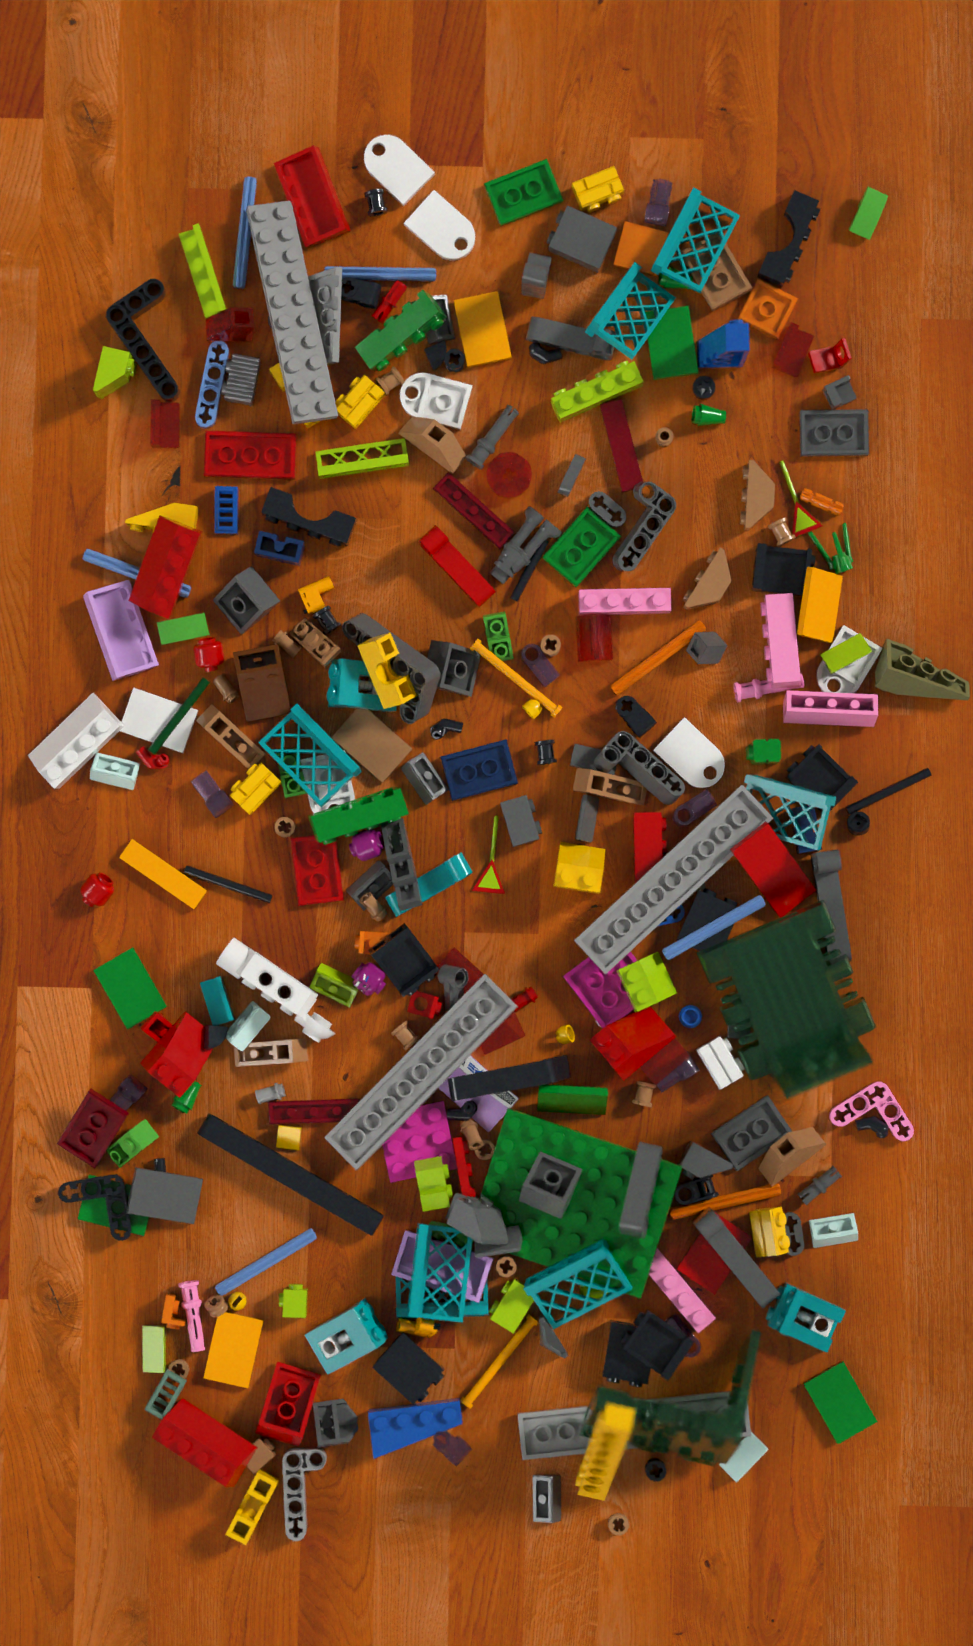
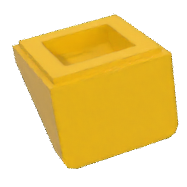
[276,1125,302,1150]

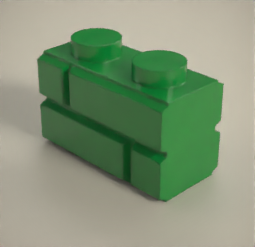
[746,739,781,765]

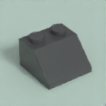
[213,566,280,635]
[427,640,481,697]
[677,1141,733,1179]
[519,1151,582,1219]
[447,1196,509,1245]

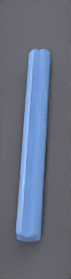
[233,177,257,289]
[324,266,436,281]
[83,549,191,598]
[662,895,766,960]
[215,1228,317,1296]

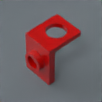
[808,338,852,373]
[407,991,442,1019]

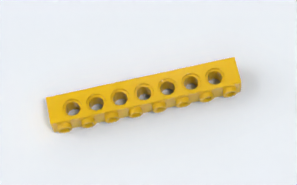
[575,1403,635,1501]

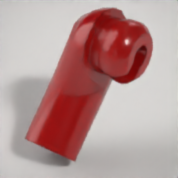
[136,746,169,769]

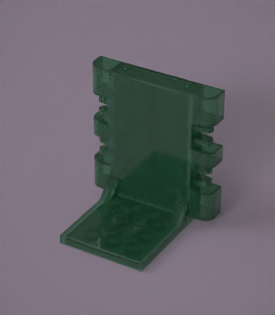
[696,900,876,1099]
[579,1330,761,1467]

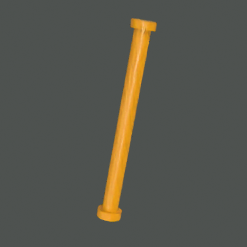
[469,639,562,718]
[460,1314,539,1409]

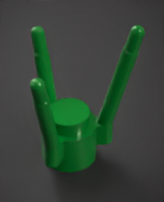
[808,523,854,574]

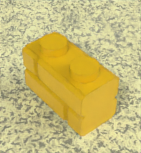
[572,166,624,213]
[335,375,385,429]
[230,763,282,815]
[749,1207,790,1257]

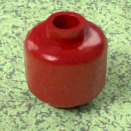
[193,637,225,672]
[80,872,114,907]

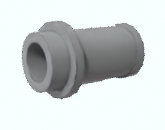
[255,1083,286,1104]

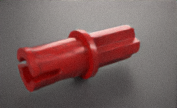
[371,280,407,324]

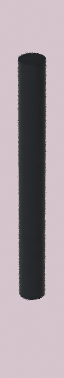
[846,768,932,815]
[184,865,273,903]

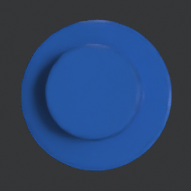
[679,1005,702,1028]

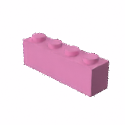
[579,588,671,615]
[760,593,801,689]
[783,690,878,727]
[649,1248,716,1333]

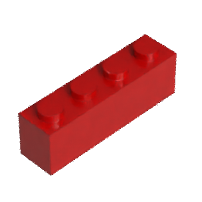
[633,812,666,884]

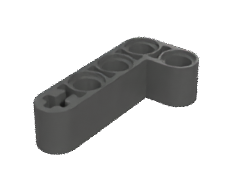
[521,253,552,299]
[526,317,616,360]
[613,482,676,571]
[594,731,685,805]
[620,1142,663,1239]

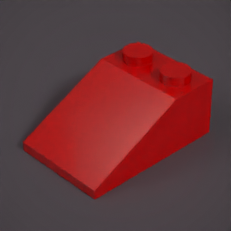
[590,1006,676,1081]
[140,1011,213,1098]
[255,1361,321,1447]

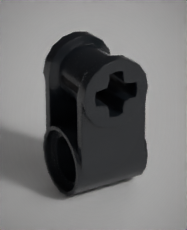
[341,277,382,309]
[615,696,657,738]
[673,1174,719,1205]

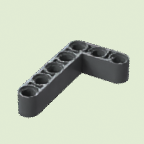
[342,613,440,724]
[811,849,852,965]
[692,1207,780,1309]

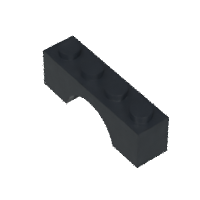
[757,190,820,288]
[261,487,357,548]

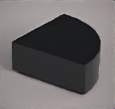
[424,340,447,371]
[204,1025,228,1049]

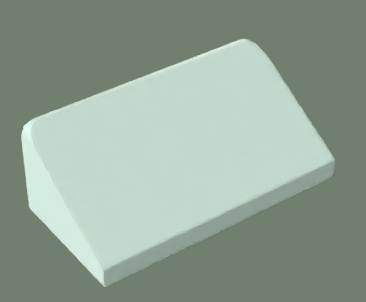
[90,752,140,790]
[226,1001,271,1051]
[809,1213,858,1248]
[719,1432,768,1482]

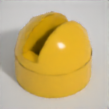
[522,699,542,720]
[556,1024,575,1044]
[228,1292,247,1311]

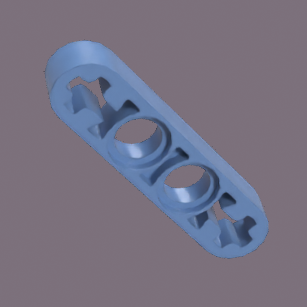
[195,341,229,429]

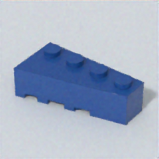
[697,320,750,368]
[368,1398,463,1459]

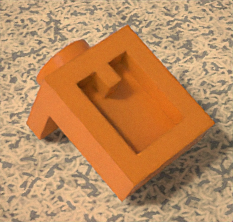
[355,931,388,955]
[161,1293,186,1329]

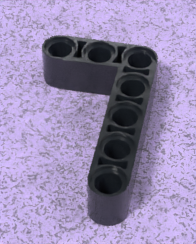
[106,279,180,402]
[447,1055,571,1101]

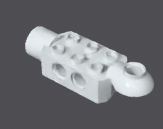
[216,938,336,1043]

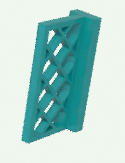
[651,187,740,293]
[585,262,676,359]
[258,704,362,808]
[744,774,836,850]
[407,1223,473,1322]
[523,1239,632,1329]
[396,1276,489,1319]

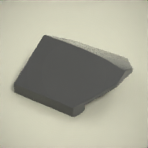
[539,1314,568,1358]
[313,1399,358,1447]

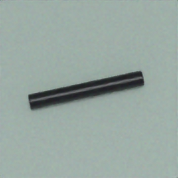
[510,540,549,602]

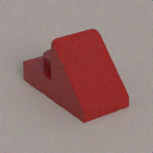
[140,1011,173,1042]

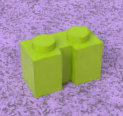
[414,1156,453,1212]
[489,1278,534,1334]

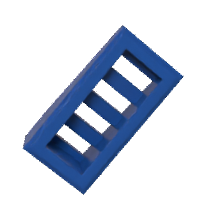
[215,486,239,534]

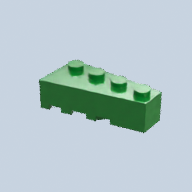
[355,290,447,372]
[308,786,409,845]

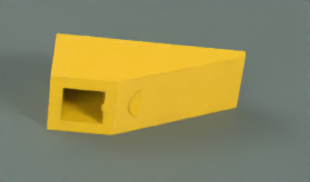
[125,503,199,532]

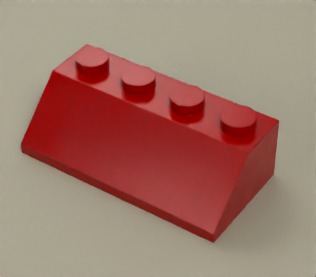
[128,515,203,619]
[152,1398,258,1487]

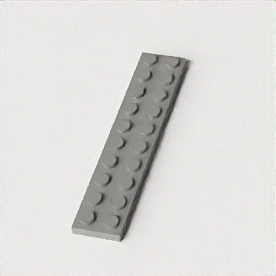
[246,201,338,424]
[574,785,773,974]
[324,974,518,1170]
[518,1389,751,1460]

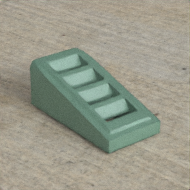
[144,1369,187,1420]

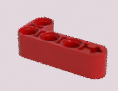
[418,525,496,608]

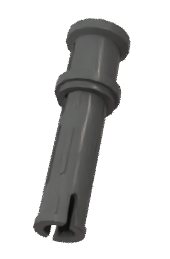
[465,405,519,469]

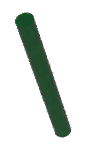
[148,677,210,755]

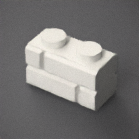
[696,1036,745,1090]

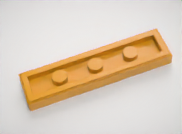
[119,839,207,910]

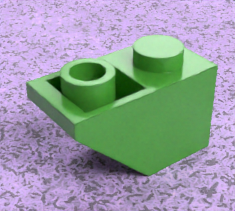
[107,1119,159,1168]

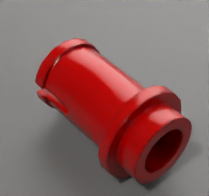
[511,986,539,1013]

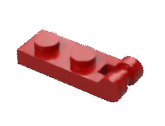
[453,1136,476,1198]

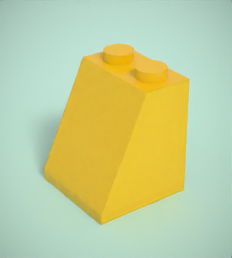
[553,842,605,894]

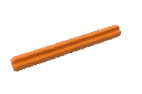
[611,621,706,695]
[669,1183,781,1220]

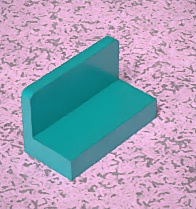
[200,976,235,1026]

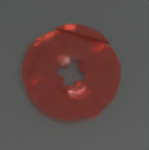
[487,452,532,498]

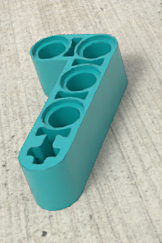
[385,852,473,917]

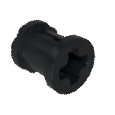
[364,189,388,217]
[444,349,465,373]
[312,606,341,635]
[534,740,557,765]
[645,1458,666,1482]

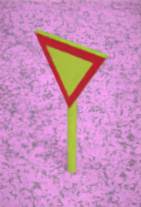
[780,461,823,537]
[472,815,505,894]

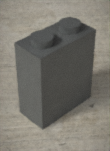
[546,205,617,273]

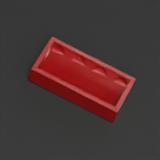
[274,145,351,248]

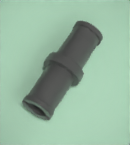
[798,1165,842,1205]

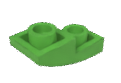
[849,186,888,240]
[483,611,514,661]
[157,613,209,645]
[276,747,306,798]
[428,1221,475,1248]

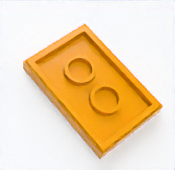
[454,291,512,368]
[797,567,843,643]
[204,1312,264,1388]

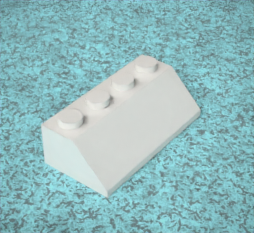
[28,693,125,789]

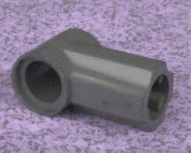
[438,964,469,1011]

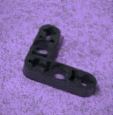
[58,1174,132,1241]

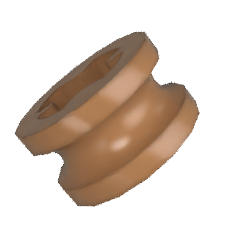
[275,817,296,838]
[475,1139,495,1160]
[205,1294,228,1317]
[168,1359,190,1379]
[608,1513,629,1535]

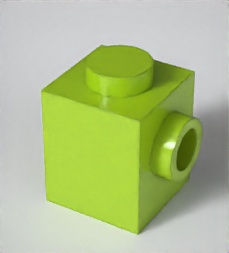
[279,1284,308,1318]

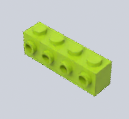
[551,360,644,423]

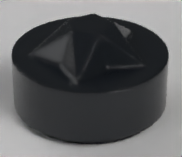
[692,376,716,400]
[847,812,870,836]

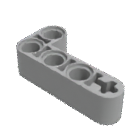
[282,1447,327,1541]

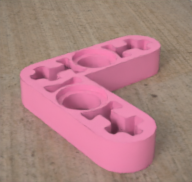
[829,1081,914,1141]

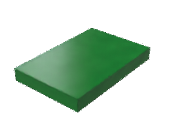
[484,159,564,227]
[645,306,699,380]
[542,507,621,588]
[93,947,168,1030]
[537,1085,608,1115]
[78,1174,149,1236]
[803,1361,878,1444]

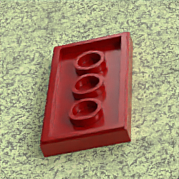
[204,431,296,480]
[730,821,816,918]

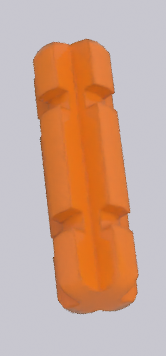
[800,488,844,516]

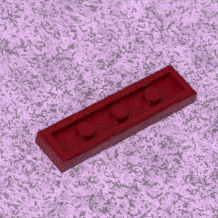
[600,399,644,493]
[433,472,515,550]
[268,1098,360,1125]

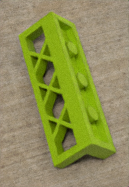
[179,223,228,321]
[315,438,409,479]

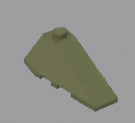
[875,639,970,700]

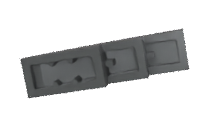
[381,818,423,911]

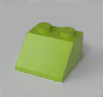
[93,346,137,399]
[616,952,677,1012]

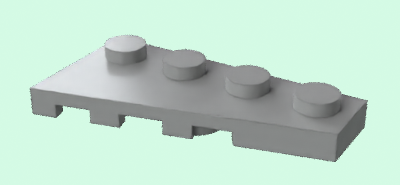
[308,267,342,366]

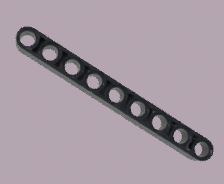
[197,1113,384,1236]

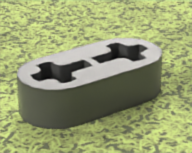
[558,454,586,497]
[588,491,626,528]
[784,1212,804,1256]

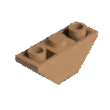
[399,416,466,474]
[740,460,775,531]
[682,547,732,610]
[289,618,341,668]
[759,1127,826,1187]

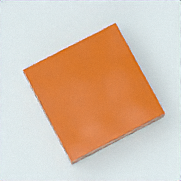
[613,221,669,277]
[737,279,798,340]

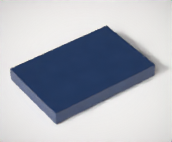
[441,739,518,801]

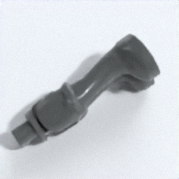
[490,506,562,584]

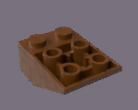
[233,644,291,722]

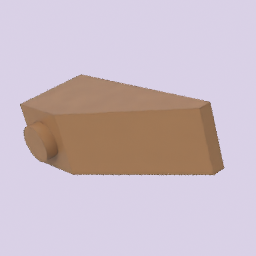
[196,704,265,769]
[573,768,647,806]
[234,1038,308,1067]

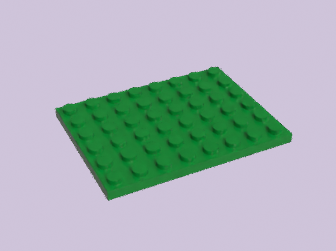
[474,1108,683,1298]

